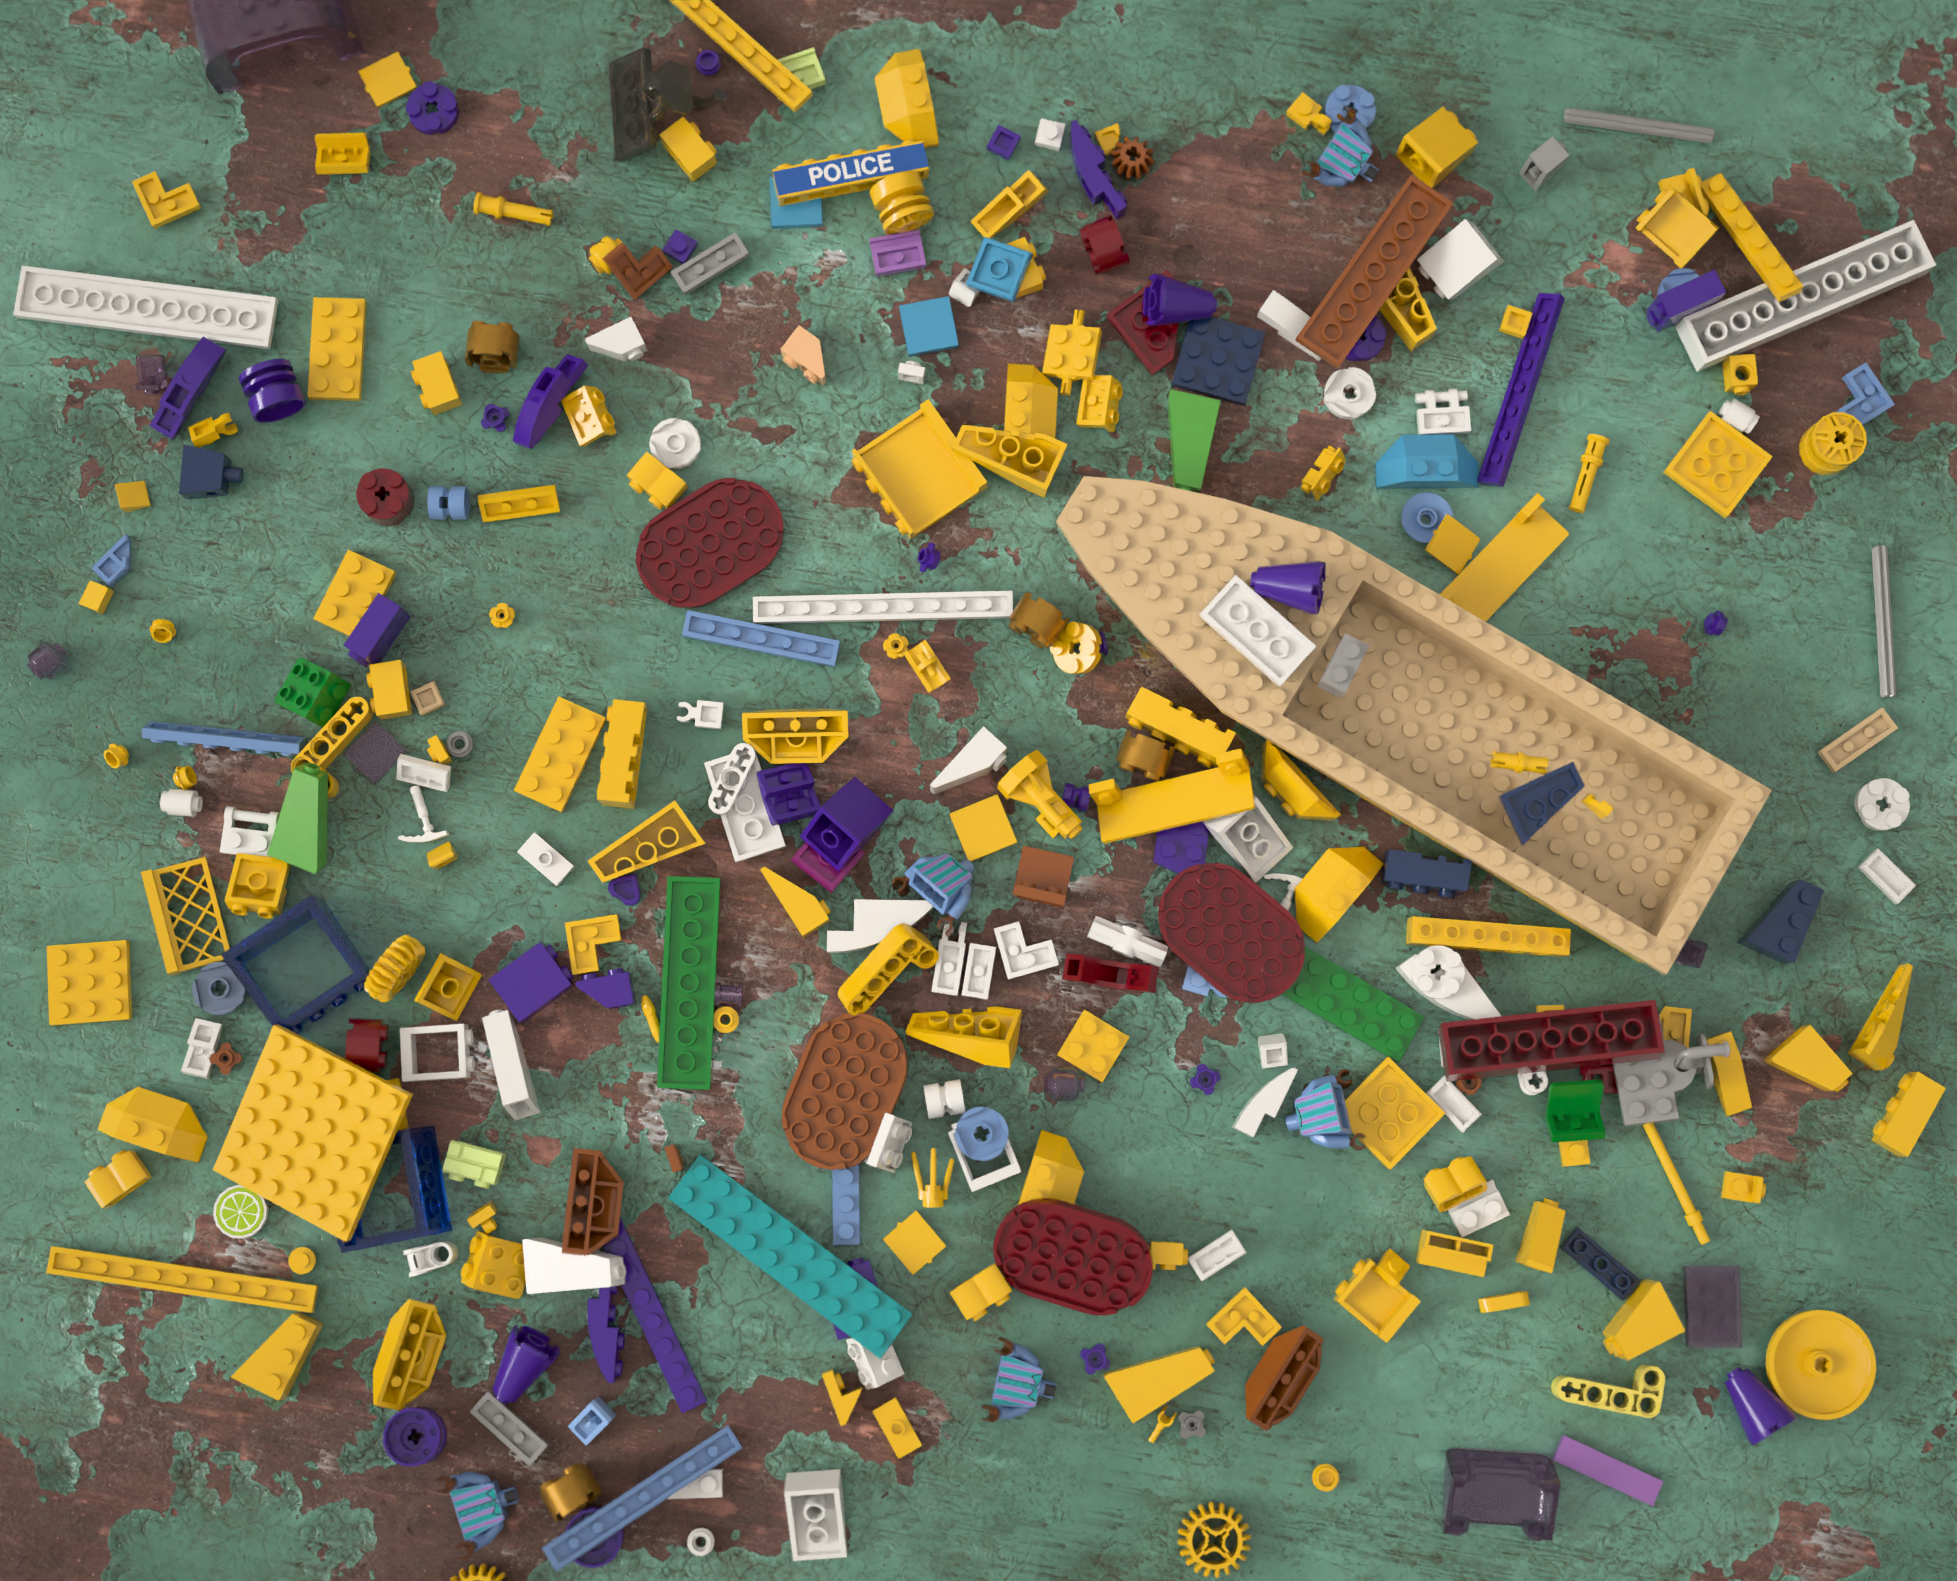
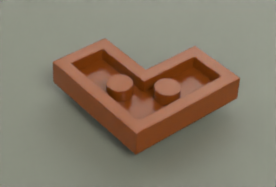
[603,242,673,300]

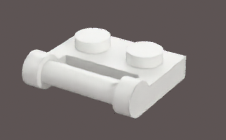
[219,806,280,857]

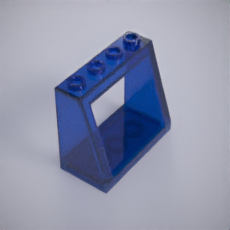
[221,895,370,1034]
[337,1126,452,1253]

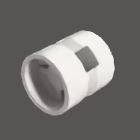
[923,1079,965,1119]

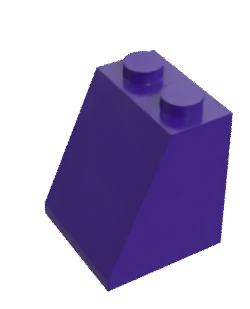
[800,777,893,872]

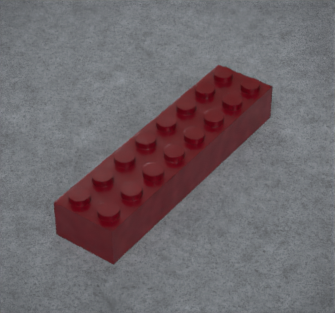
[1438,1000,1665,1082]

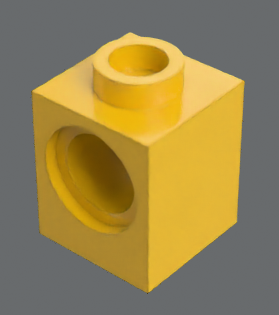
[1722,354,1758,395]

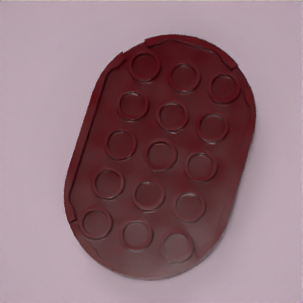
[636,478,784,609]
[1158,863,1305,1003]
[993,1198,1153,1315]

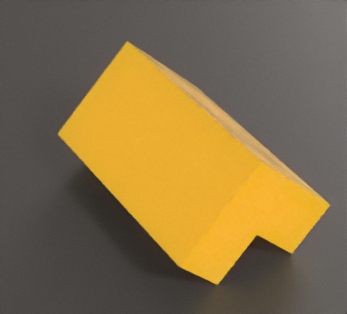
[1416,1230,1493,1277]

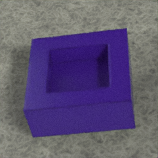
[987,125,1021,161]
[662,229,698,264]

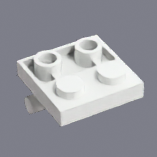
[864,1113,912,1173]

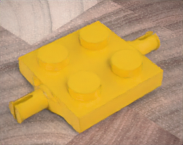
[1042,309,1102,396]

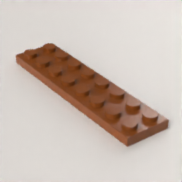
[1295,175,1454,369]

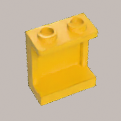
[1636,188,1719,269]
[1334,1258,1421,1343]

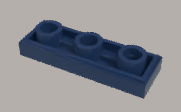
[1559,1227,1640,1300]

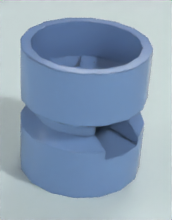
[427,486,470,520]

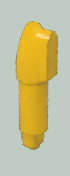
[641,995,660,1043]

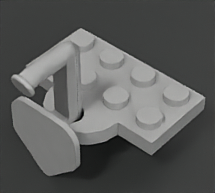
[1613,1015,1731,1127]

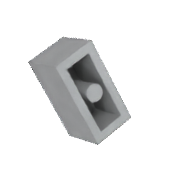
[1519,136,1569,192]
[1317,633,1369,698]

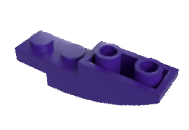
[1070,120,1127,220]
[150,337,227,439]
[513,354,588,450]
[587,1286,625,1383]

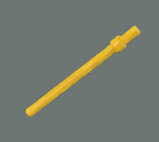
[1643,1123,1711,1245]

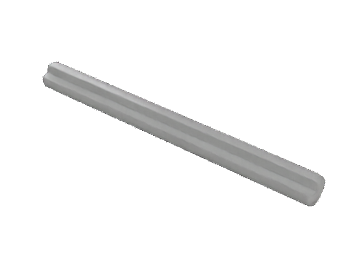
[1563,107,1715,143]
[1872,545,1896,698]

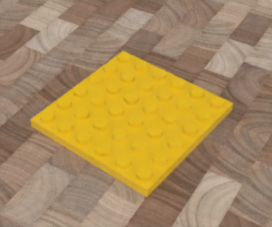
[213,1024,413,1242]

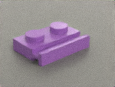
[869,230,926,277]

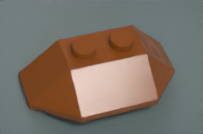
[561,1148,624,1256]
[1245,1325,1323,1431]

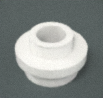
[687,1528,715,1556]

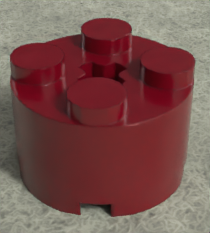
[1079,214,1130,275]
[356,468,415,526]
[345,1018,389,1073]

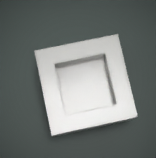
[1035,118,1065,151]
[898,361,925,384]

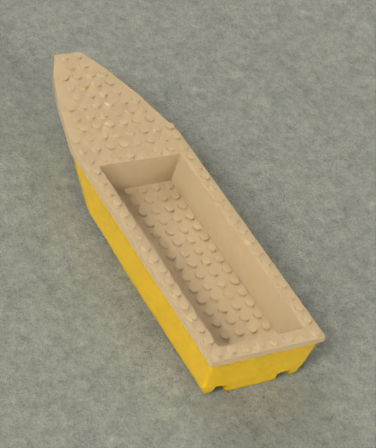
[1056,476,1772,975]

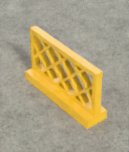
[141,857,232,976]

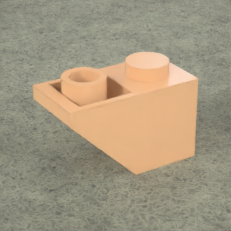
[781,325,826,385]

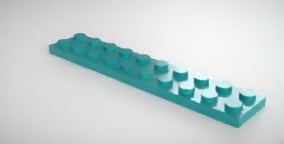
[668,1155,913,1359]

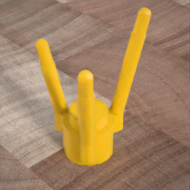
[911,1148,954,1208]

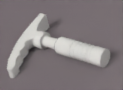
[398,785,450,843]
[1263,873,1302,911]

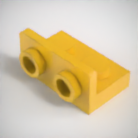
[1658,168,1709,216]
[1076,375,1123,432]
[561,385,616,446]

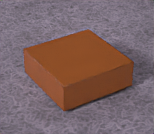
[664,1144,685,1173]

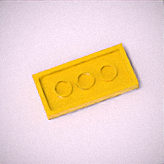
[307,297,367,401]
[514,696,607,813]

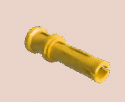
[473,191,553,226]
[1569,434,1610,513]

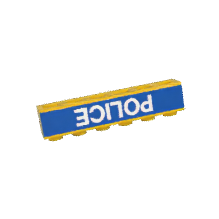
[773,140,929,206]

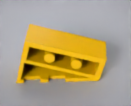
[231,1312,323,1401]

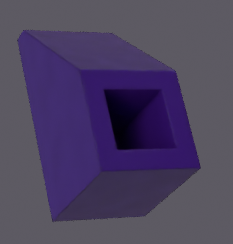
[576,968,636,1009]

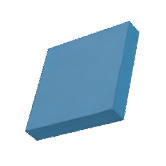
[769,177,823,229]
[966,237,1033,303]
[899,296,959,357]

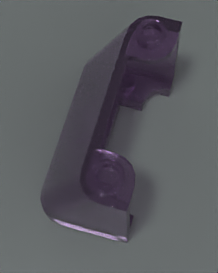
[1442,1448,1561,1541]

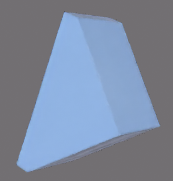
[568,1396,617,1446]

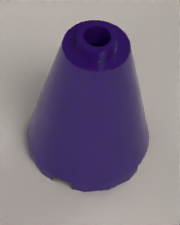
[1143,274,1217,326]
[1250,561,1326,615]
[492,1325,560,1404]
[1725,1366,1797,1446]

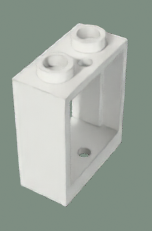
[400,1024,475,1082]
[948,1122,1021,1192]

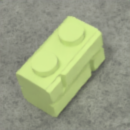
[442,1140,506,1189]

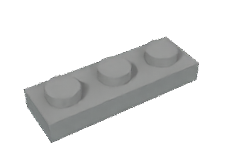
[671,232,750,295]
[470,1390,549,1466]

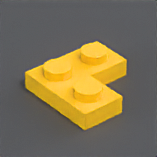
[132,171,201,229]
[565,914,622,975]
[1206,1287,1282,1346]

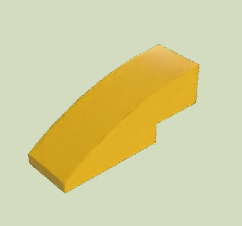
[970,170,1049,239]

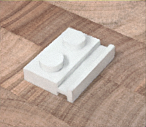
[1448,1179,1510,1237]

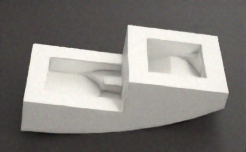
[181,1018,222,1080]

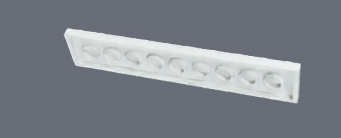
[13,266,278,350]

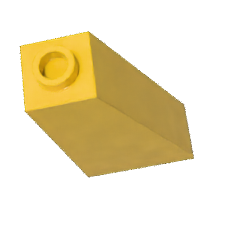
[1103,1346,1215,1423]

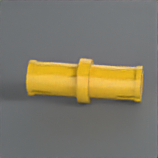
[1490,751,1548,775]

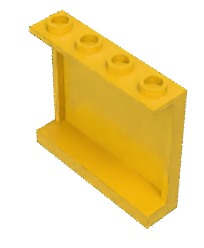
[851,399,987,539]

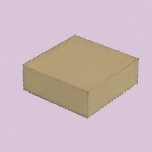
[410,681,446,716]

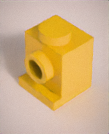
[1149,1241,1188,1270]

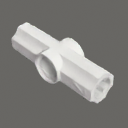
[1087,916,1169,968]

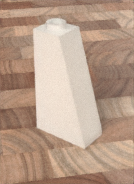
[482,1010,541,1121]
[523,1237,626,1294]

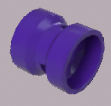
[1062,783,1090,813]

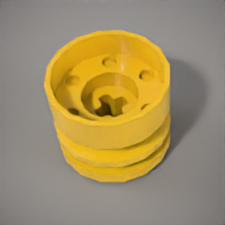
[869,171,934,235]
[1799,412,1867,475]

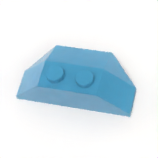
[1375,434,1479,489]

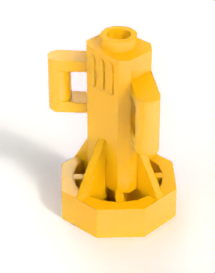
[997,750,1083,840]

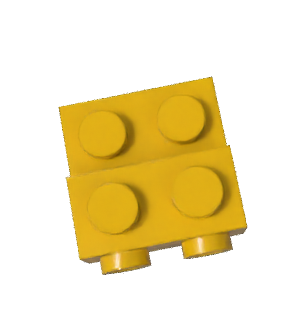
[225,853,291,919]

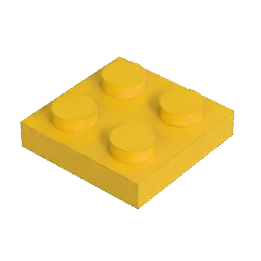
[1057,1010,1129,1082]

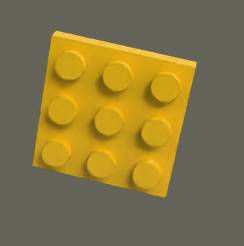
[1663,411,1773,518]
[47,940,132,1026]
[1345,1057,1445,1170]

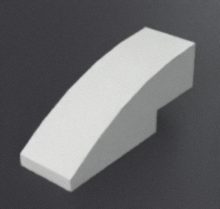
[1257,290,1322,361]
[1232,1068,1298,1137]

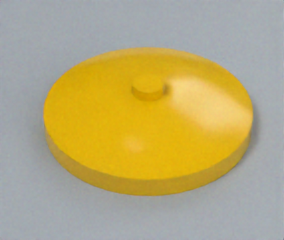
[1766,1309,1876,1420]

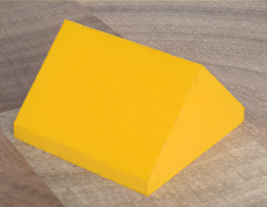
[414,953,482,1021]

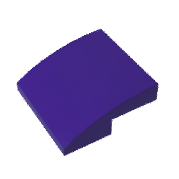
[757,763,821,826]

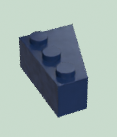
[1737,879,1824,964]

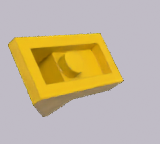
[822,1369,863,1426]

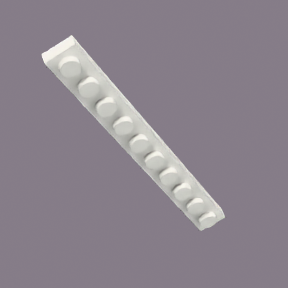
[753,591,1013,624]

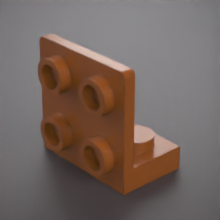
[1012,846,1074,908]

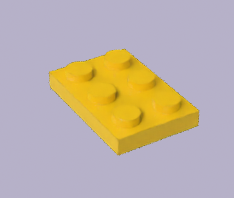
[313,550,397,636]

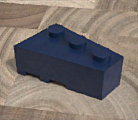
[1380,849,1472,899]

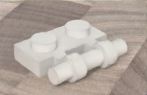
[1415,389,1471,435]

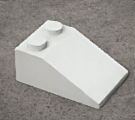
[930,726,1007,795]
[1202,796,1293,883]
[784,1469,847,1561]

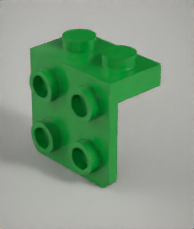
[275,658,351,728]
[1545,1080,1606,1142]

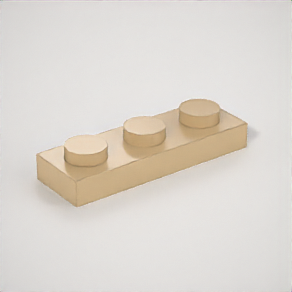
[1817,707,1898,773]

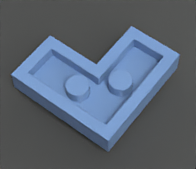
[1836,363,1895,425]

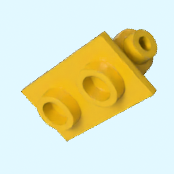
[1300,446,1346,501]

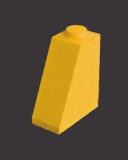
[1763,1025,1853,1092]
[1515,1198,1566,1273]

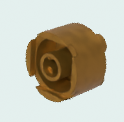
[465,321,520,373]
[1008,592,1069,649]
[1116,731,1175,782]
[539,1462,604,1523]

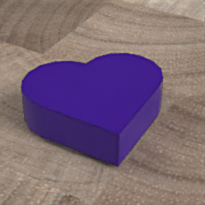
[608,874,641,906]

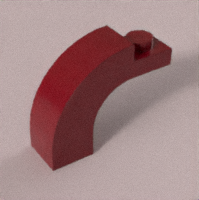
[1062,954,1159,993]

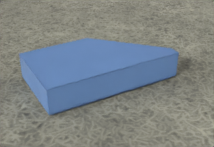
[91,534,131,587]

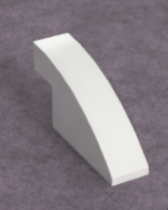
[827,899,934,954]
[1395,954,1501,1020]

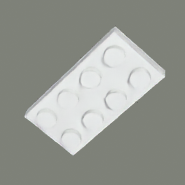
[1199,575,1316,687]
[704,749,786,863]

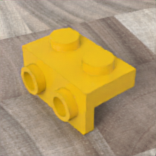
[315,133,371,174]

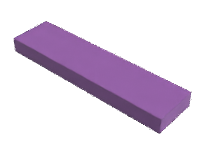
[1552,1434,1663,1506]

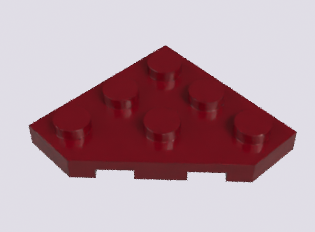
[1106,270,1178,377]

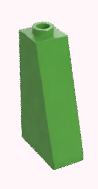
[1167,389,1221,493]
[267,763,328,874]

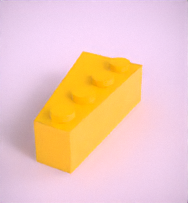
[1380,267,1437,352]
[1125,687,1236,768]
[597,699,648,809]
[588,800,705,883]

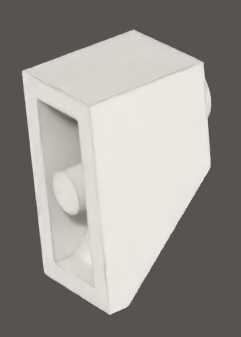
[585,317,647,362]

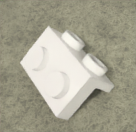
[846,1337,904,1390]

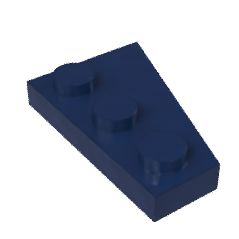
[1498,762,1585,845]

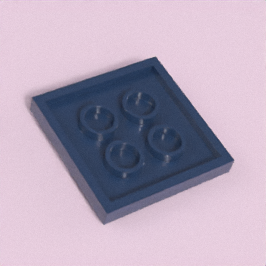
[1171,317,1265,406]

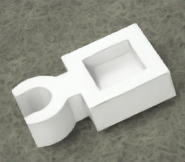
[677,700,724,730]

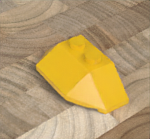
[875,49,939,148]
[1004,364,1058,438]
[742,708,848,764]
[1262,740,1341,821]
[1294,847,1384,943]
[97,1087,208,1163]
[1018,1130,1084,1205]
[373,1299,447,1411]

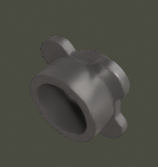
[1178,1410,1206,1439]

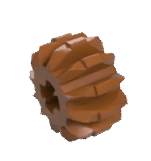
[1111,136,1154,181]

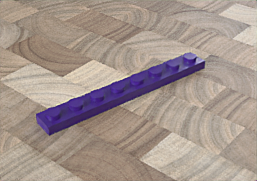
[1477,293,1565,487]
[603,1217,707,1413]

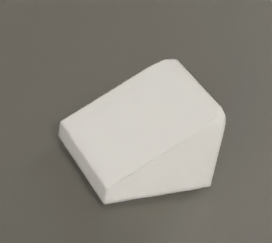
[949,268,980,307]
[1258,1033,1288,1069]

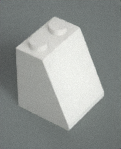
[1417,219,1504,300]

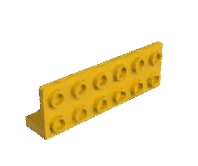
[1439,493,1569,622]
[1089,749,1255,844]

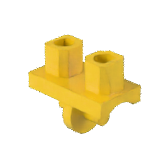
[904,640,951,693]

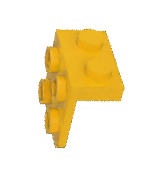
[461,1230,526,1299]

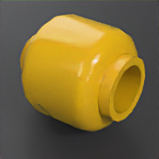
[588,236,623,275]

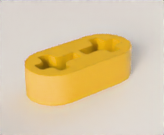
[1478,1291,1530,1313]

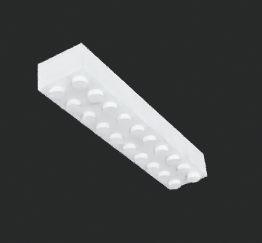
[1675,220,1936,372]

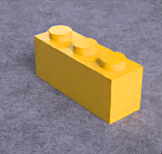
[1871,1072,1946,1157]

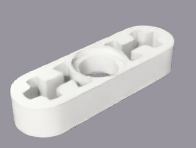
[708,743,756,815]

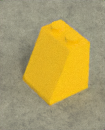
[1395,107,1478,189]
[1603,1279,1685,1360]

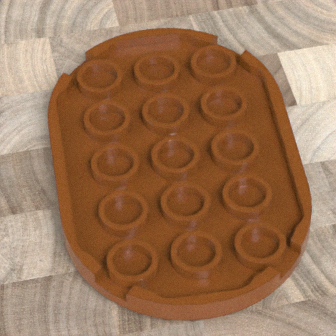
[782,1013,908,1170]

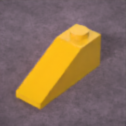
[760,867,831,938]
[1706,1032,1752,1116]

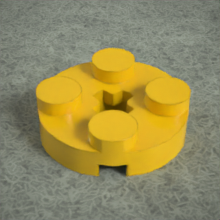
[1050,622,1102,674]

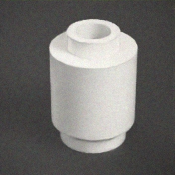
[1718,398,1760,434]
[160,789,203,817]

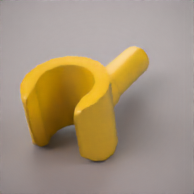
[1148,1406,1177,1443]

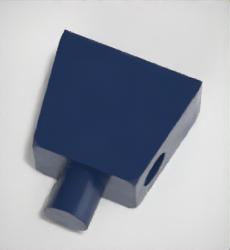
[179,445,244,499]

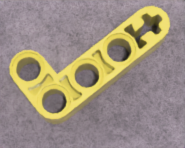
[1551,1364,1665,1418]

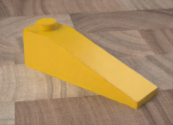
[952,425,1068,498]
[1847,963,1913,1071]
[906,1006,1022,1068]

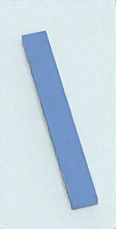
[542,1425,742,1572]

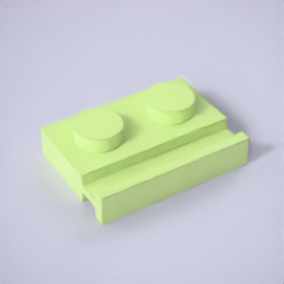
[777,48,826,100]

